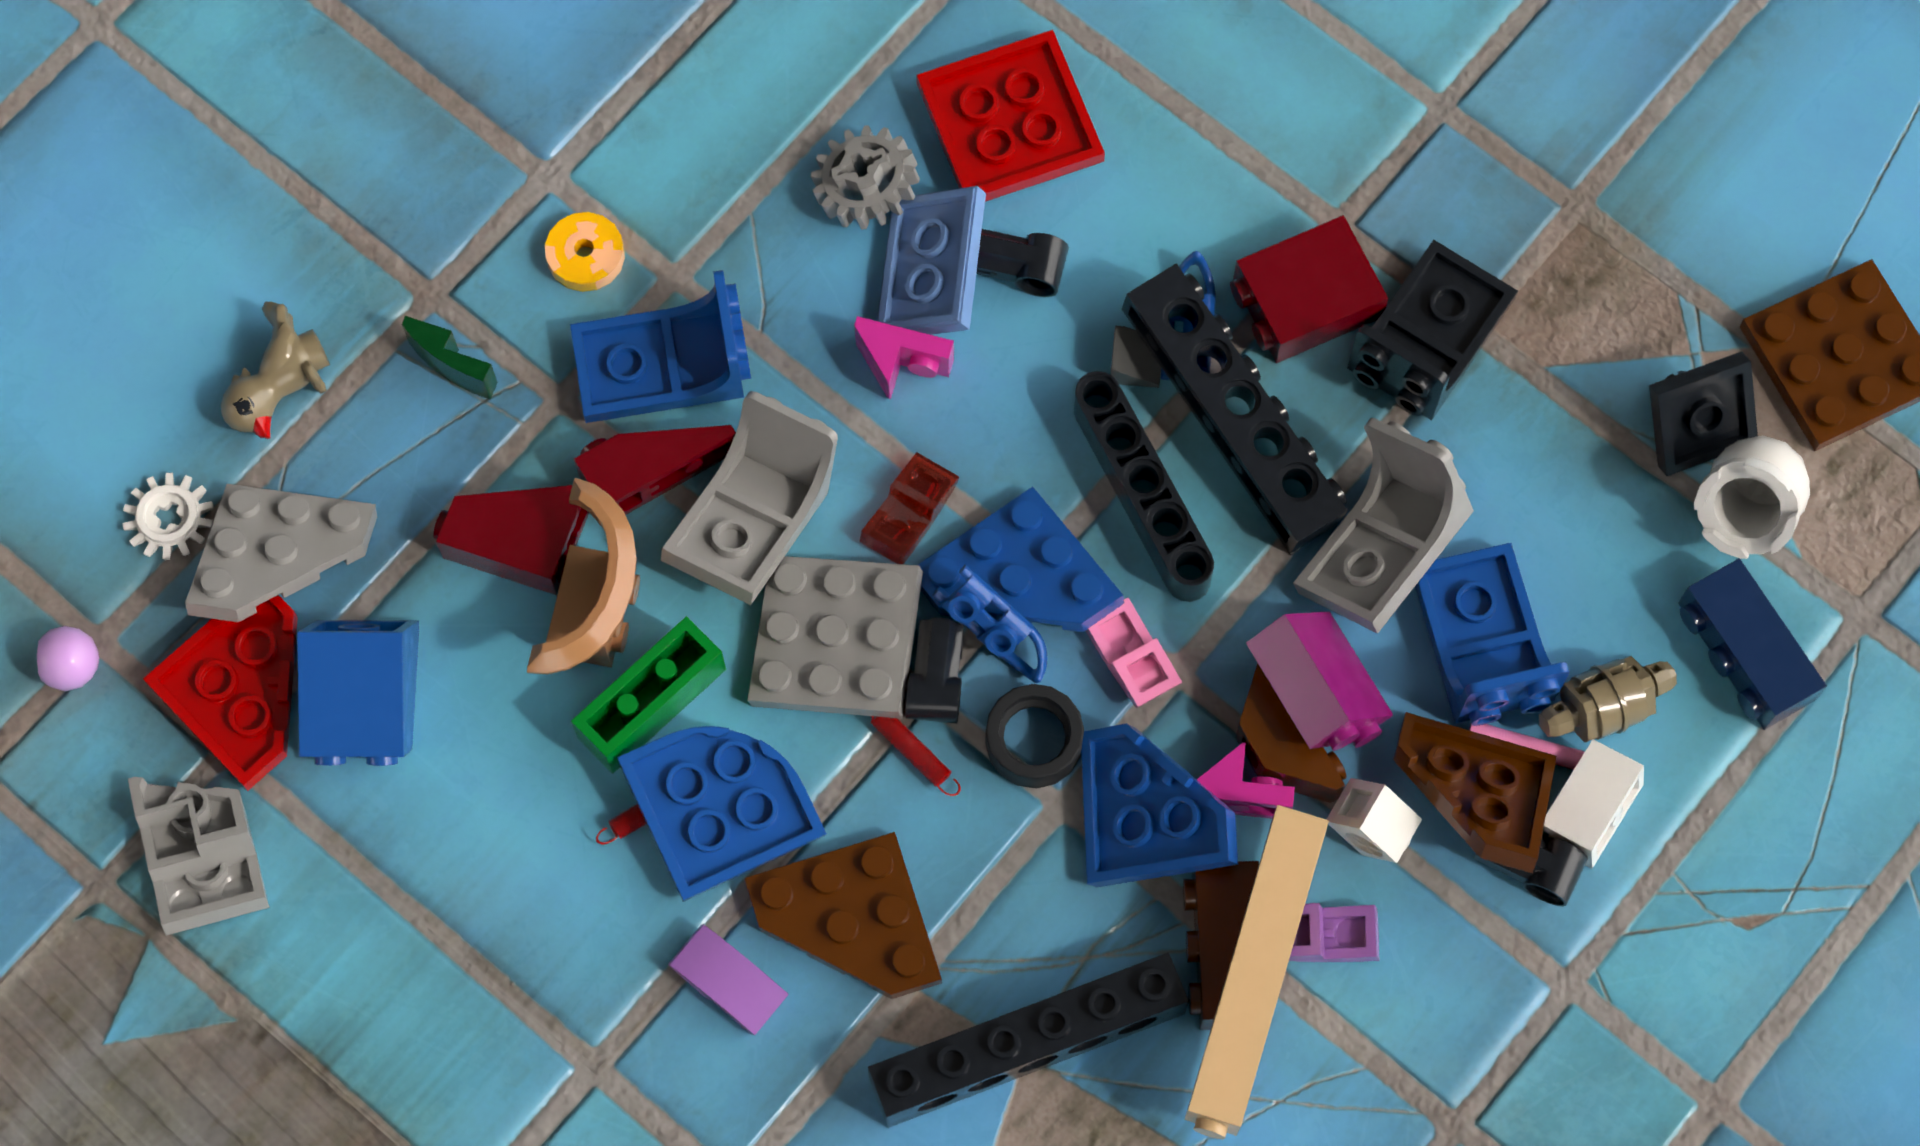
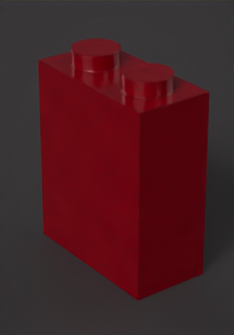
[1230,215,1388,364]

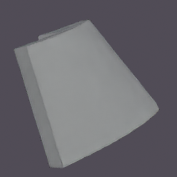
[128,777,270,936]

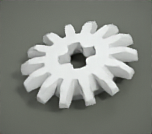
[122,473,214,560]

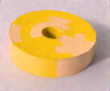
[545,212,625,292]

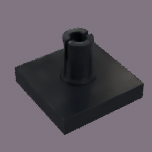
[1649,351,1758,476]

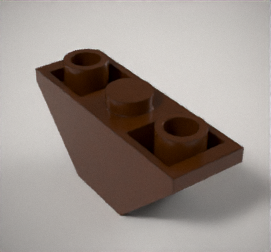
[1235,663,1347,803]

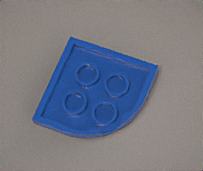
[617,726,827,902]

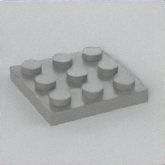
[748,556,923,718]

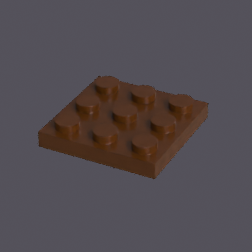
[1739,259,1920,451]

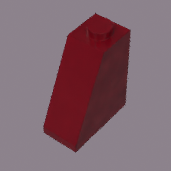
[433,485,589,595]

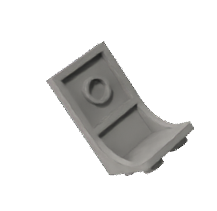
[661,391,838,605]
[1293,418,1474,634]

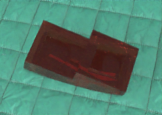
[859,452,959,564]

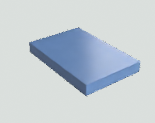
[877,186,986,335]

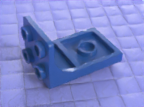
[570,270,751,423]
[1415,543,1570,726]

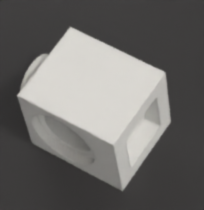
[1326,778,1422,863]

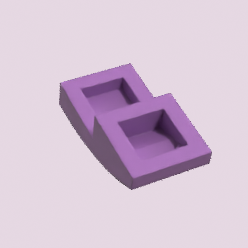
[1289,903,1380,962]
[667,924,789,1035]

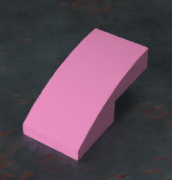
[1085,597,1182,708]

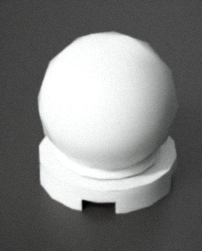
[1694,435,1810,559]

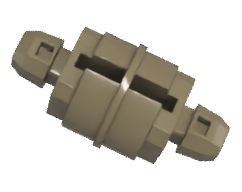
[1539,656,1677,743]

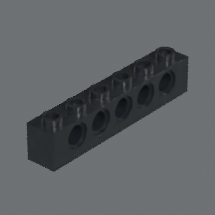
[1121,263,1348,554]
[868,952,1189,1128]

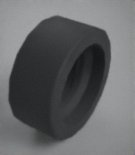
[985,684,1084,789]

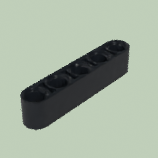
[1074,371,1214,602]

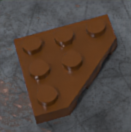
[1393,712,1557,873]
[744,832,942,999]

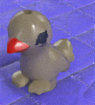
[221,302,330,439]

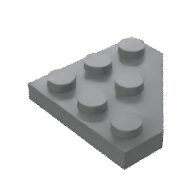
[185,484,377,622]

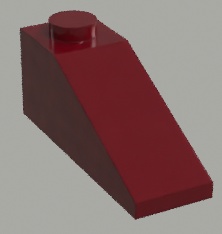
[574,425,736,515]

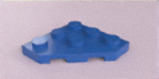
[918,486,1124,632]
[1081,723,1238,887]

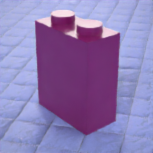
[1246,611,1393,751]

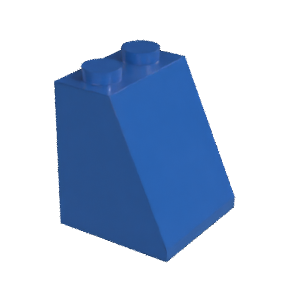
[297,620,419,766]

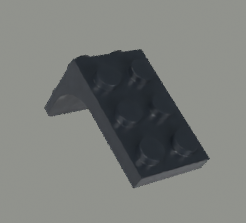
[1347,240,1518,421]

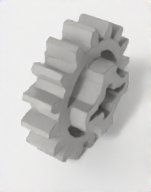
[811,125,920,230]

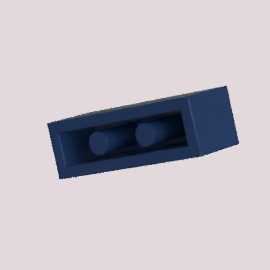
[1678,558,1827,730]

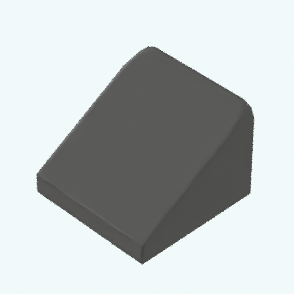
[1110,326,1161,388]

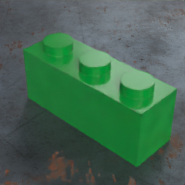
[571,616,726,774]

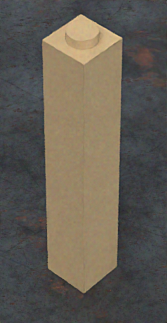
[1184,805,1329,1139]

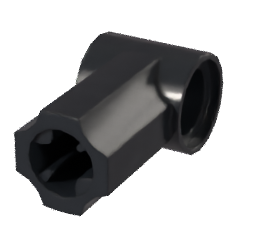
[976,229,1069,297]
[906,617,964,724]
[1473,837,1588,907]

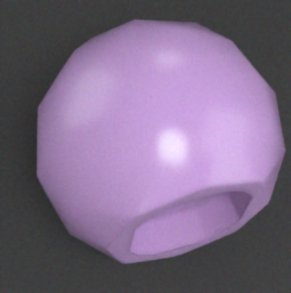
[37,626,99,691]

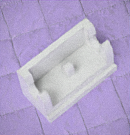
[1543,739,1644,869]

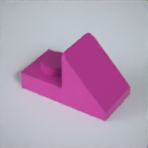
[854,316,954,399]
[1197,742,1295,819]

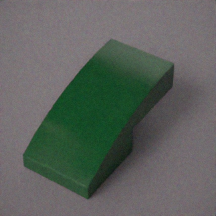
[402,316,498,400]

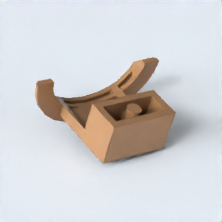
[527,478,640,674]

